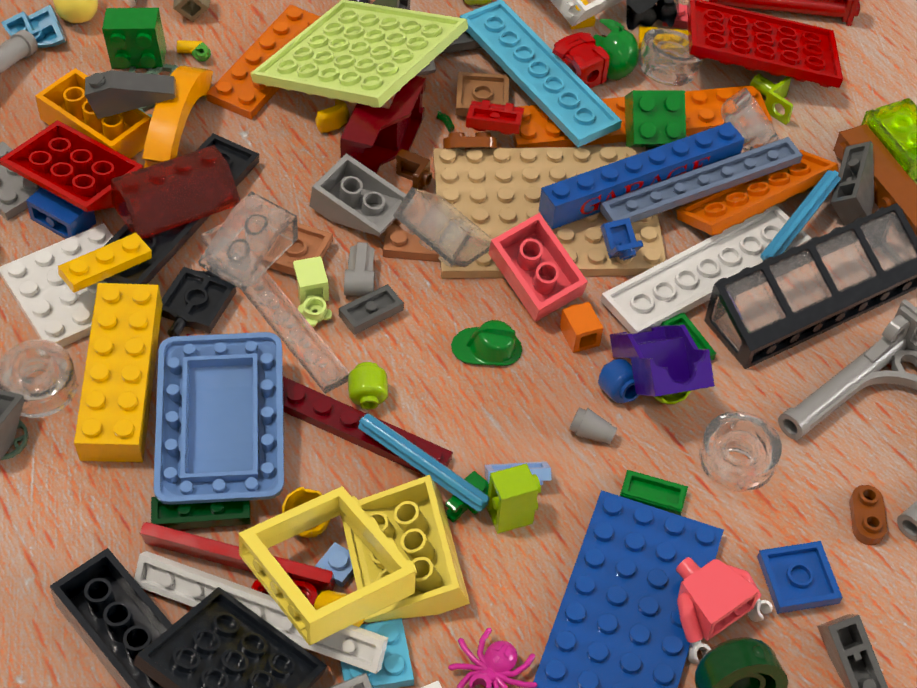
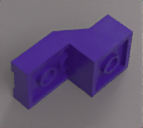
[610,325,715,397]

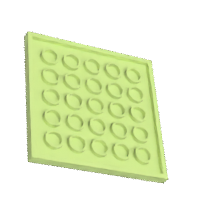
[250,0,468,108]

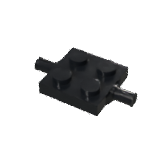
[161,260,237,337]

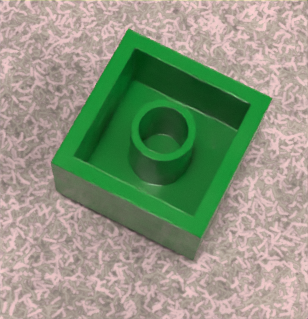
[102,8,167,69]
[625,90,686,149]

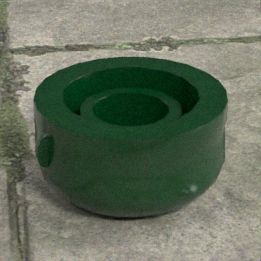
[694,637,788,688]

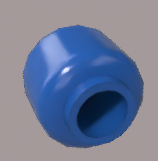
[598,359,639,404]

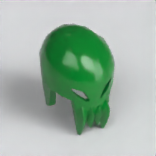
[593,19,640,81]

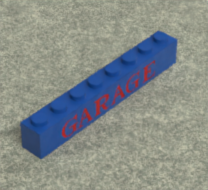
[539,122,745,229]

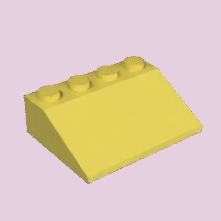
[341,475,470,623]

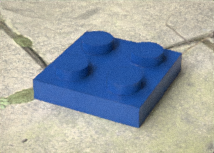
[757,541,843,614]

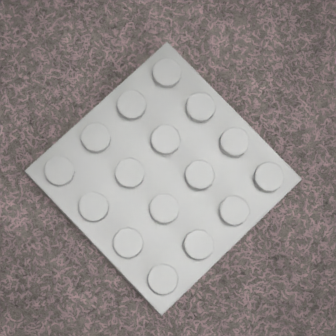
[0,223,113,354]

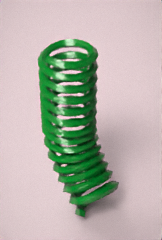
[437,111,455,131]

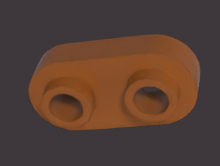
[443,132,497,149]
[849,485,888,545]

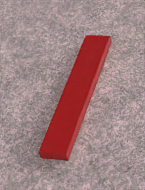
[140,522,336,591]

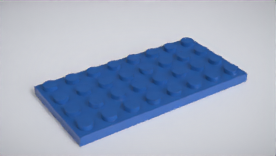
[533,490,724,688]

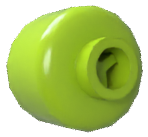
[348,362,388,410]

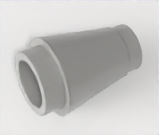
[569,407,617,445]

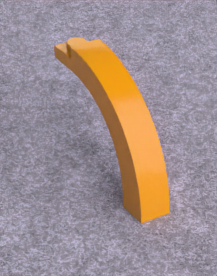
[142,66,213,190]

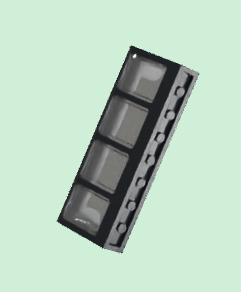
[704,203,917,369]

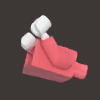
[676,557,773,664]

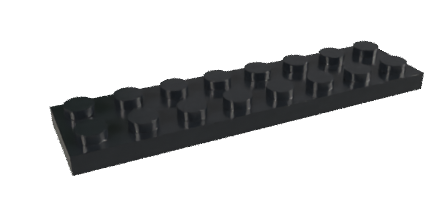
[103,133,260,284]

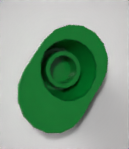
[451,320,522,366]

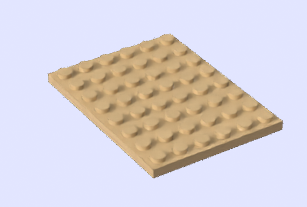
[433,147,666,279]

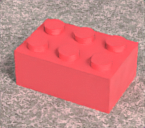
[488,213,588,322]

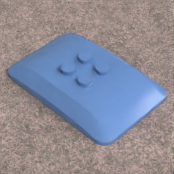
[153,332,284,505]

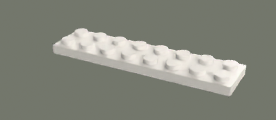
[601,205,812,334]

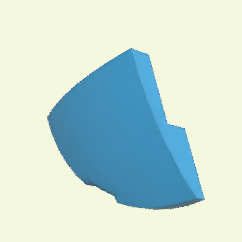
[1,5,66,48]

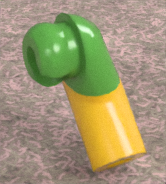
[177,40,211,62]

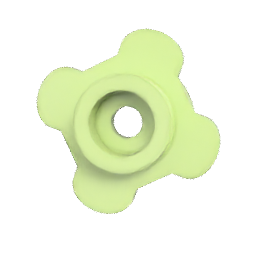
[298,297,332,327]

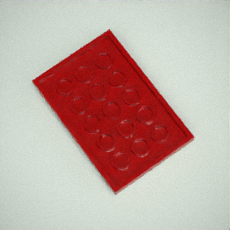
[687,0,843,88]

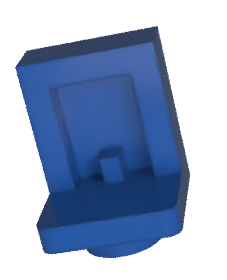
[600,218,643,260]

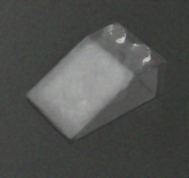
[198,191,298,291]

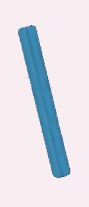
[760,170,841,261]
[358,414,490,512]

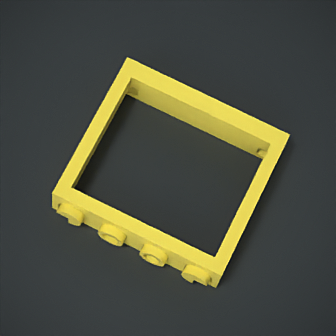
[239,486,417,646]

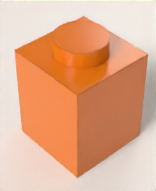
[560,302,603,353]

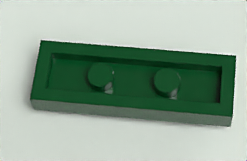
[151,497,251,530]

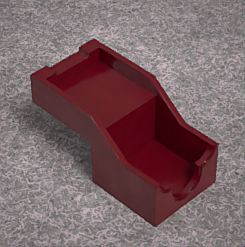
[340,76,426,174]

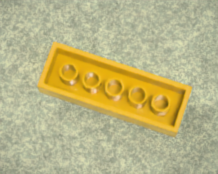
[74,283,163,463]

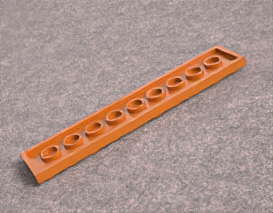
[512,85,772,148]

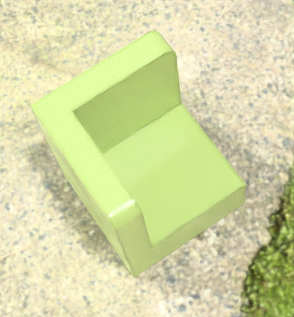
[293,256,329,305]

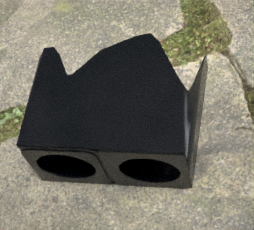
[626,0,679,30]

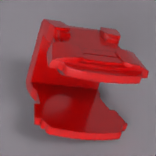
[552,32,610,88]

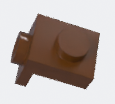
[396,148,432,192]

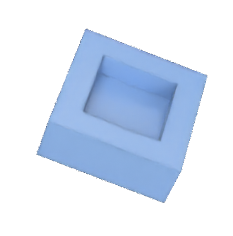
[315,542,354,587]

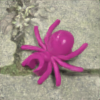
[448,628,537,688]

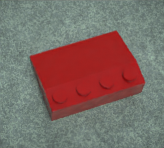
[0,120,144,212]

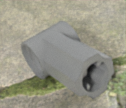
[344,242,375,296]

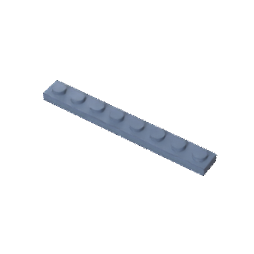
[600,137,803,223]

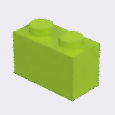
[486,463,541,534]

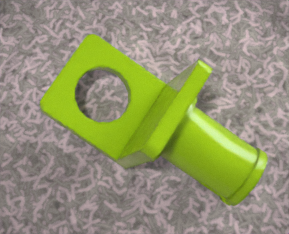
[750,73,793,125]

